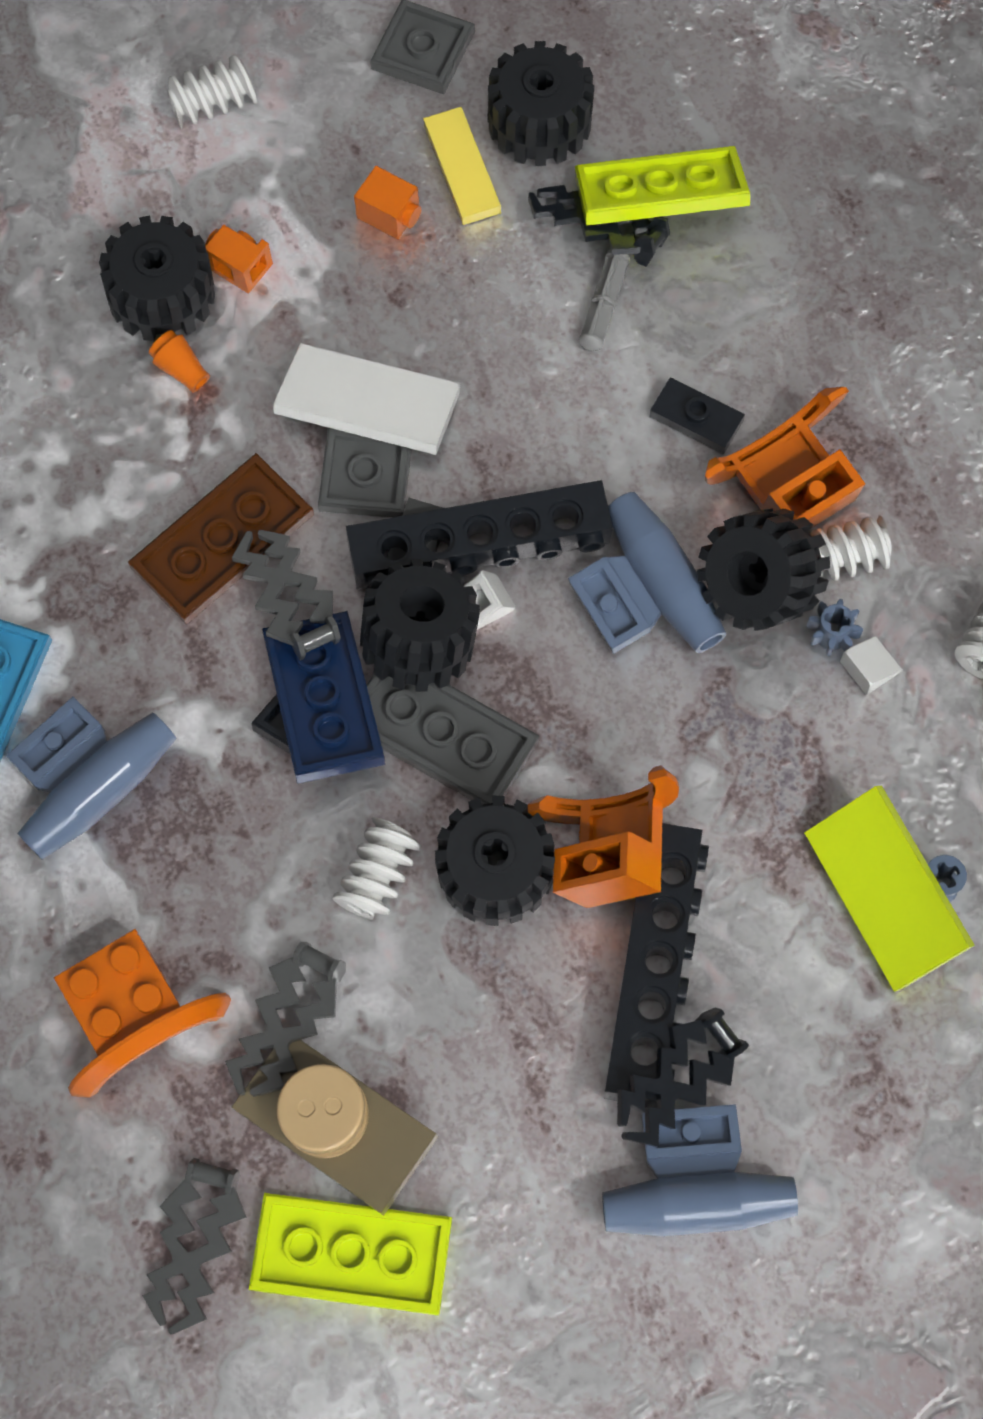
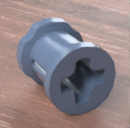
[928,855,967,902]

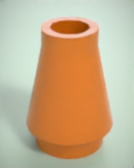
[148,330,210,393]

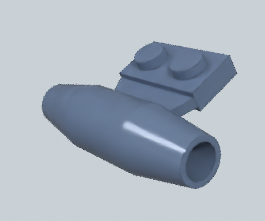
[568,492,726,654]
[6,697,177,860]
[602,1104,798,1237]

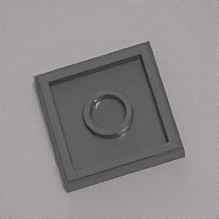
[370,0,475,95]
[318,428,412,517]

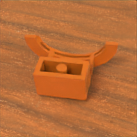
[705,387,865,528]
[528,765,679,908]
[54,929,231,1098]

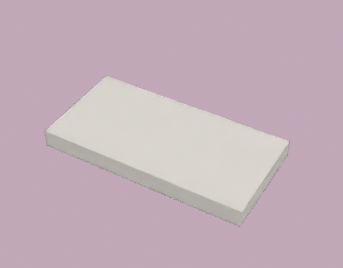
[273,343,460,455]

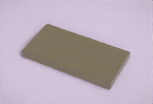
[232,1040,438,1216]

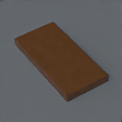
[128,453,314,625]

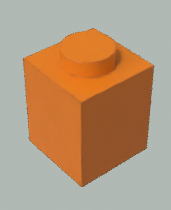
[354,166,421,240]

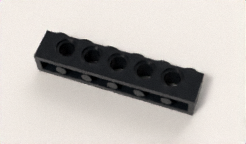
[346,480,613,589]
[604,823,709,1108]

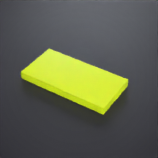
[575,146,750,226]
[804,785,975,992]
[249,1193,452,1316]

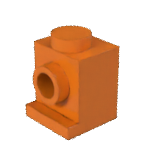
[205,224,273,294]

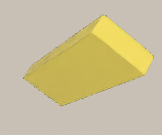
[423,107,501,225]

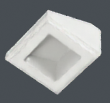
[464,571,516,630]
[840,636,902,696]

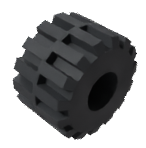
[487,41,595,166]
[99,215,215,342]
[697,508,830,631]
[360,560,480,692]
[435,795,555,926]

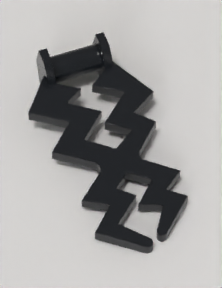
[528,185,670,267]
[617,1007,749,1147]

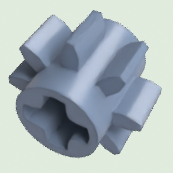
[806,599,863,656]

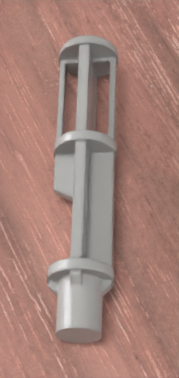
[579,235,630,351]

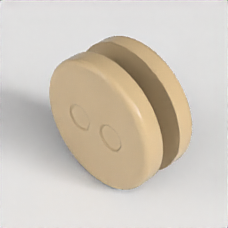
[277,1064,369,1158]

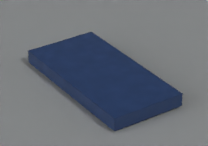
[262,611,385,784]

